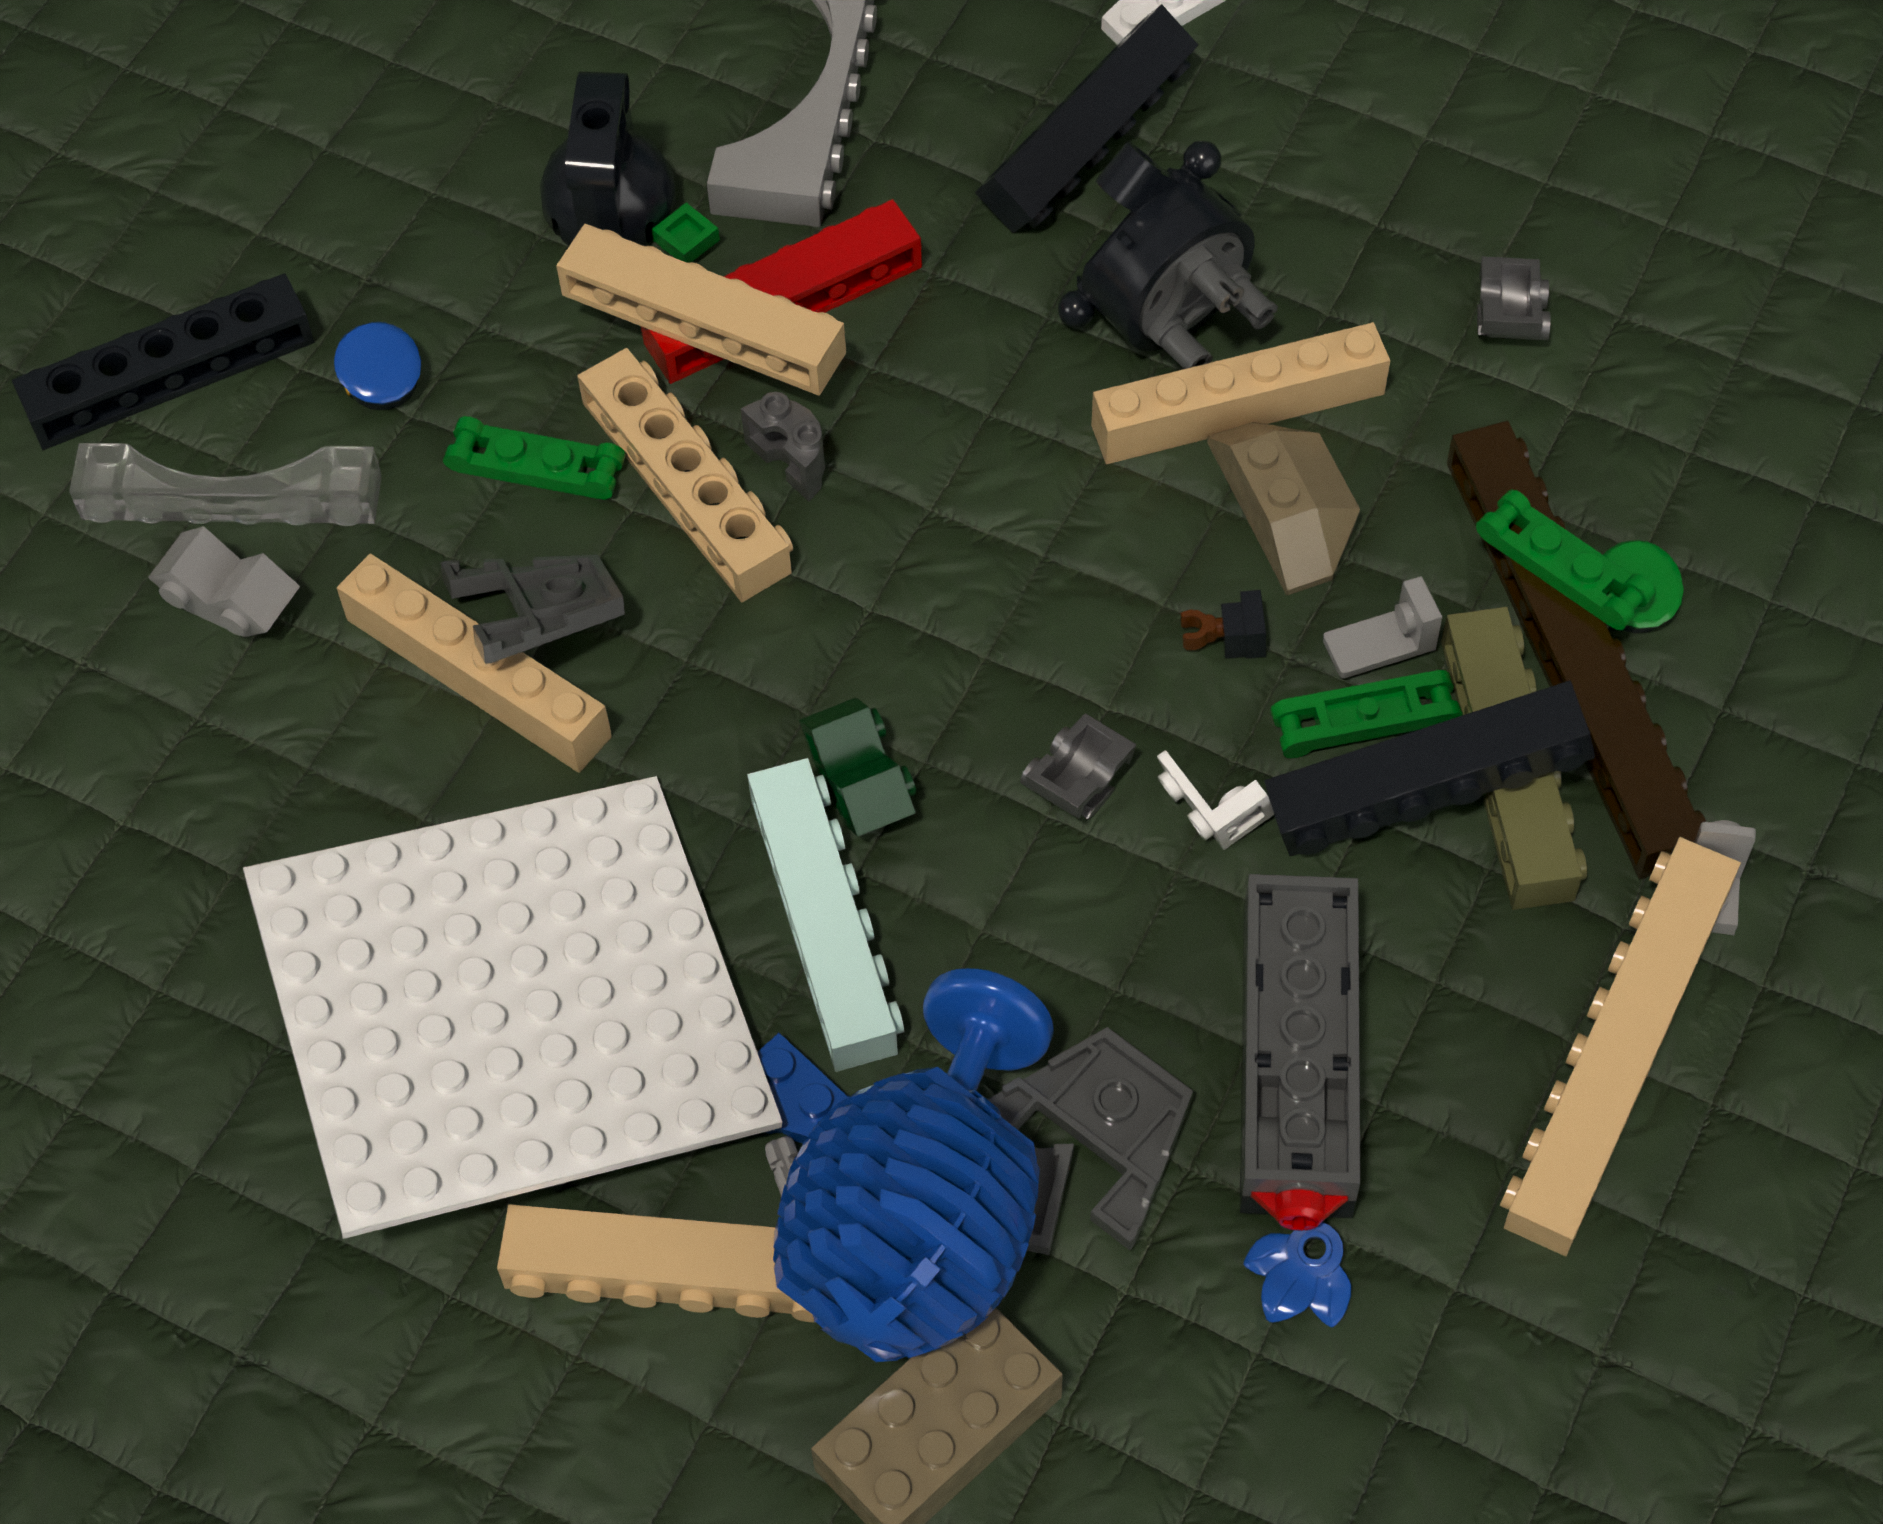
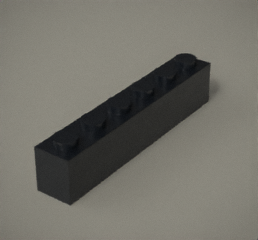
[975,4,1199,233]
[1264,680,1595,857]

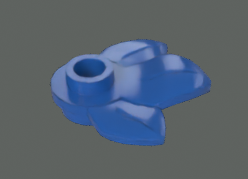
[1243,1222,1351,1328]

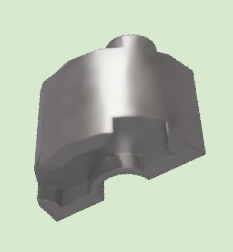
[1477,256,1551,341]
[741,392,825,502]
[1020,713,1137,819]

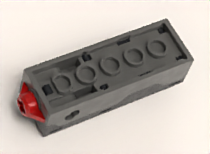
[1240,874,1360,1230]

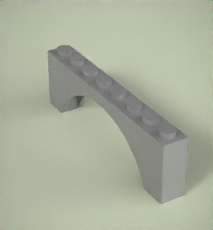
[707,0,877,227]

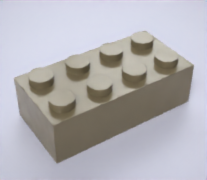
[811,1308,1063,1524]

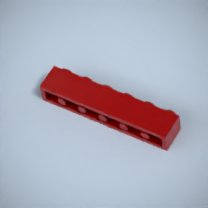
[641,199,922,384]

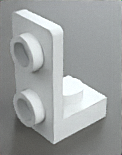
[1157,750,1274,850]

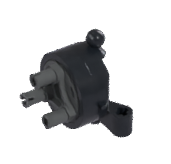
[1058,141,1278,369]

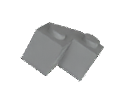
[148,526,300,637]

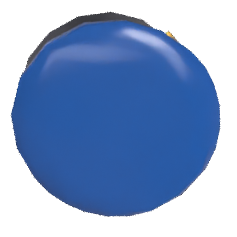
[334,322,421,410]

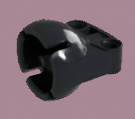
[540,72,677,246]

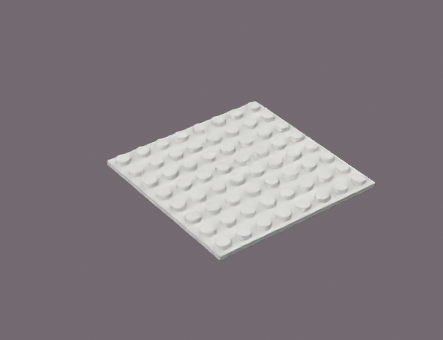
[243,776,782,1239]

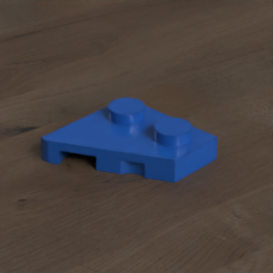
[757,1033,848,1144]

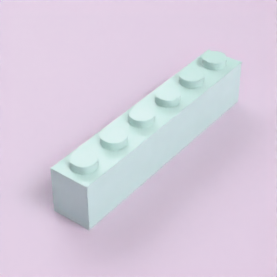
[747,758,905,1072]

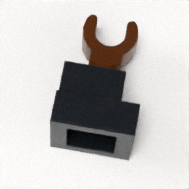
[1181,590,1266,659]

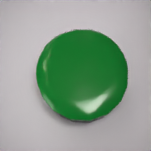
[1603,540,1684,633]

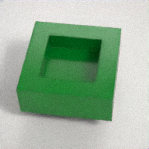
[652,202,720,263]

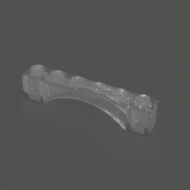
[69,443,382,526]

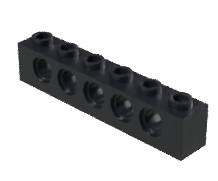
[12,273,315,451]

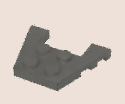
[440,555,625,664]
[987,1027,1193,1251]

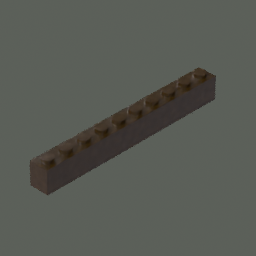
[1447,420,1706,880]

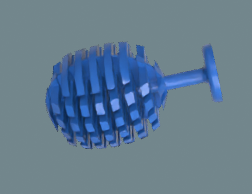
[773,968,1054,1362]

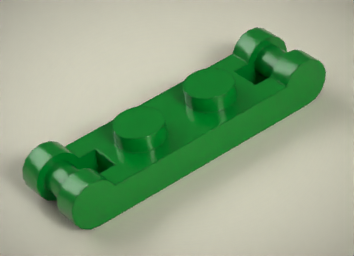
[443,416,626,500]
[1476,489,1656,630]
[1270,670,1463,759]

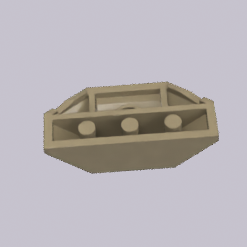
[1207,422,1360,596]

